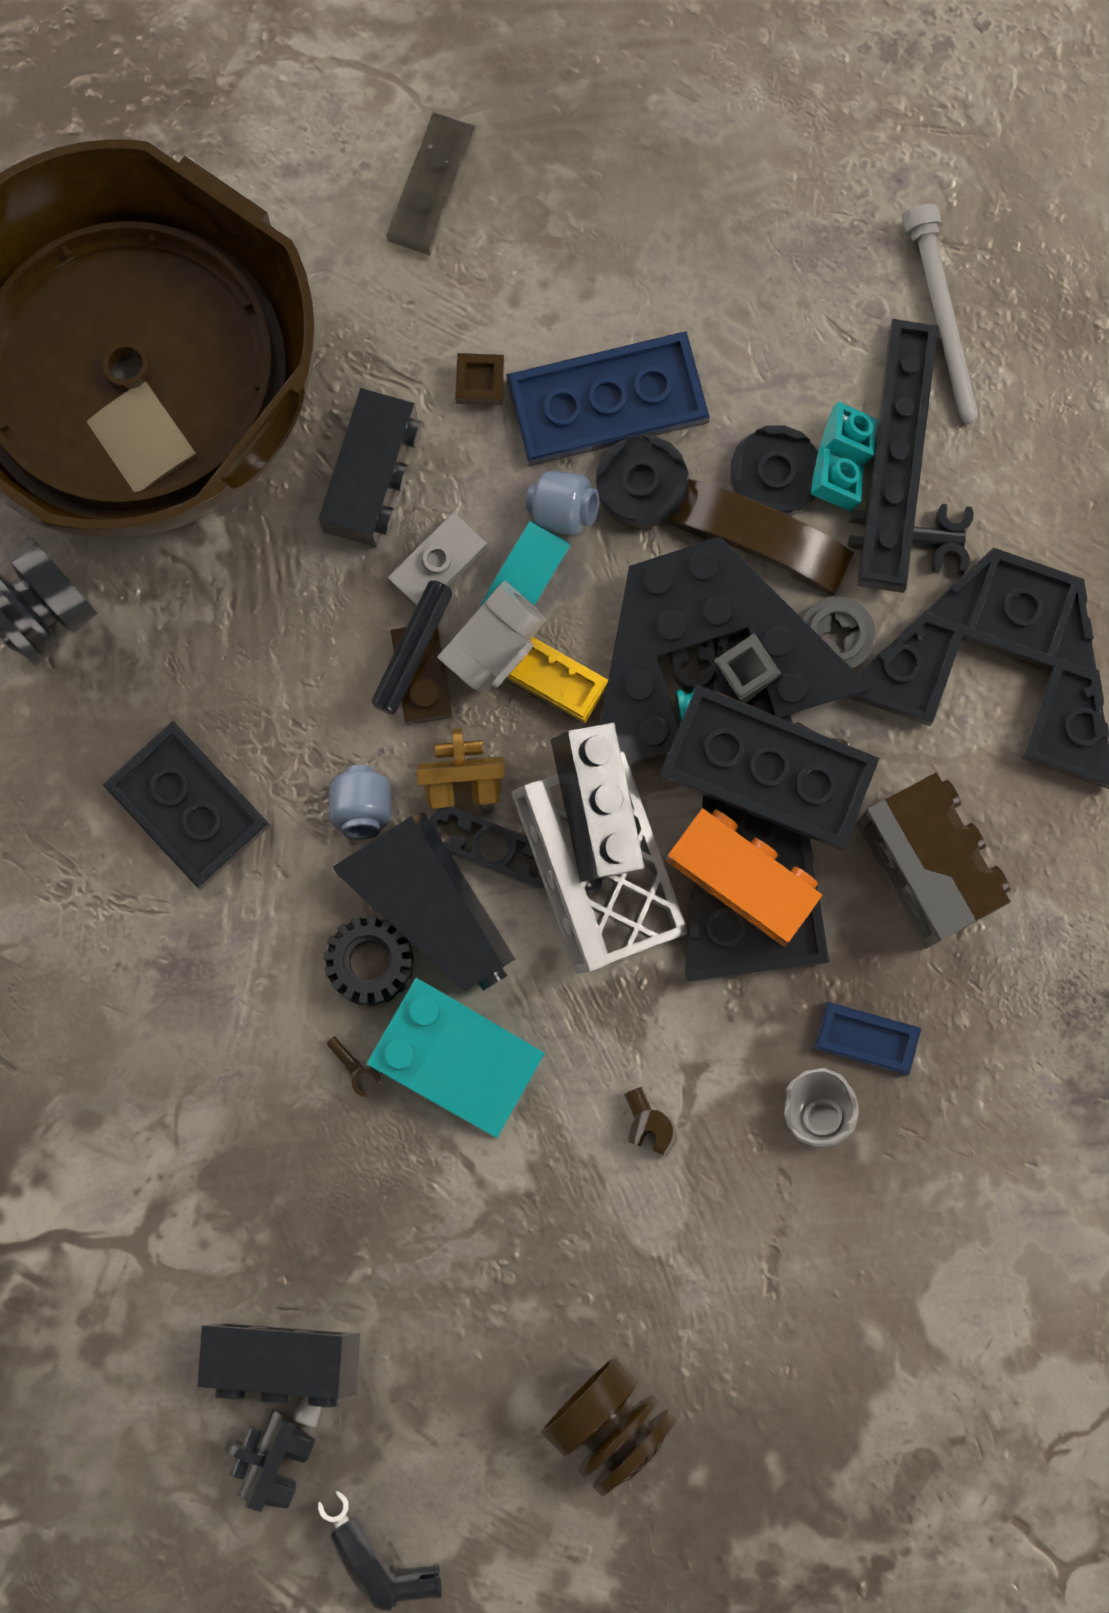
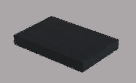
[103,721,271,890]

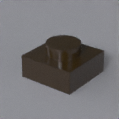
[455,353,505,406]

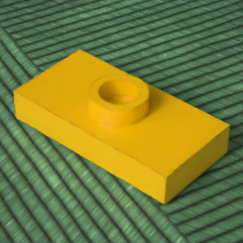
[506,637,608,724]

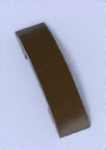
[666,479,854,596]

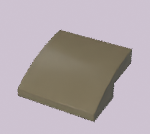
[86,381,196,492]

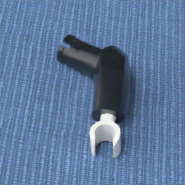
[318,1491,442,1611]

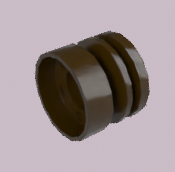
[541,1356,676,1496]

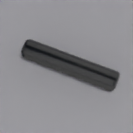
[372,580,452,715]

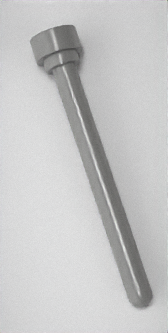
[902,204,978,424]

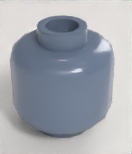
[526,470,599,535]
[329,765,392,840]

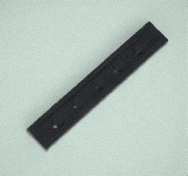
[857,319,938,593]

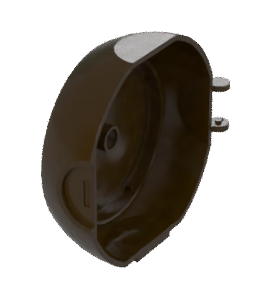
[0,139,315,538]

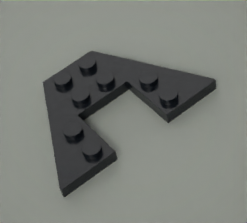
[600,537,870,767]
[851,548,1109,789]

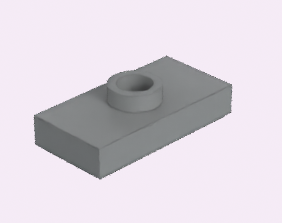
[387,512,488,607]

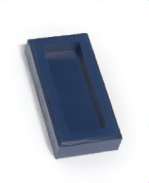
[813,1001,922,1076]

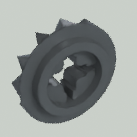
[803,597,876,668]

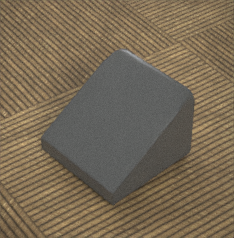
[714,633,781,703]

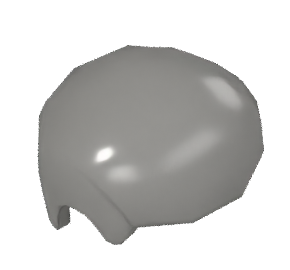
[784,1068,859,1149]

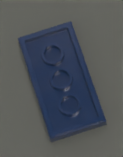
[506,331,710,466]

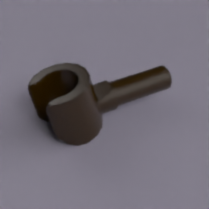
[326,1036,381,1097]

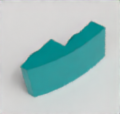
[811,401,877,512]
[480,520,571,606]

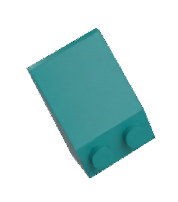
[366,978,545,1138]

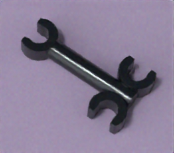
[847,504,974,575]

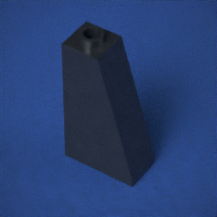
[333,812,516,991]

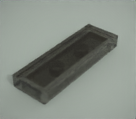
[386,112,477,255]

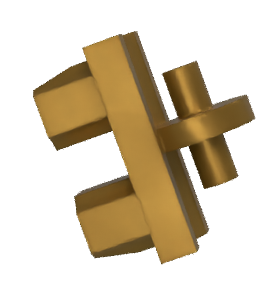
[416,728,505,809]

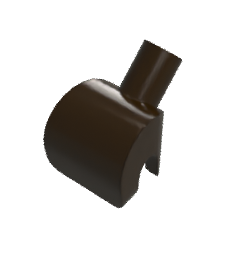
[624,1087,677,1157]

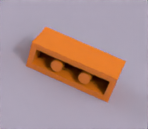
[666,808,823,947]

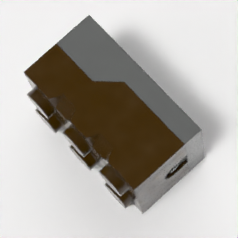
[856,772,1011,949]

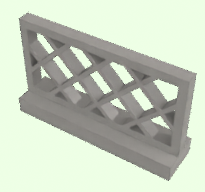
[511,752,688,974]

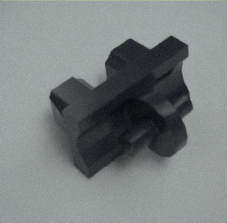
[224,1409,315,1512]

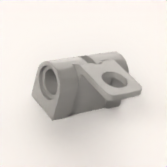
[437,580,546,693]

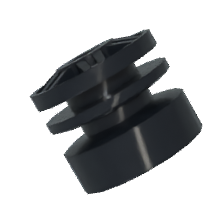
[0,537,98,665]

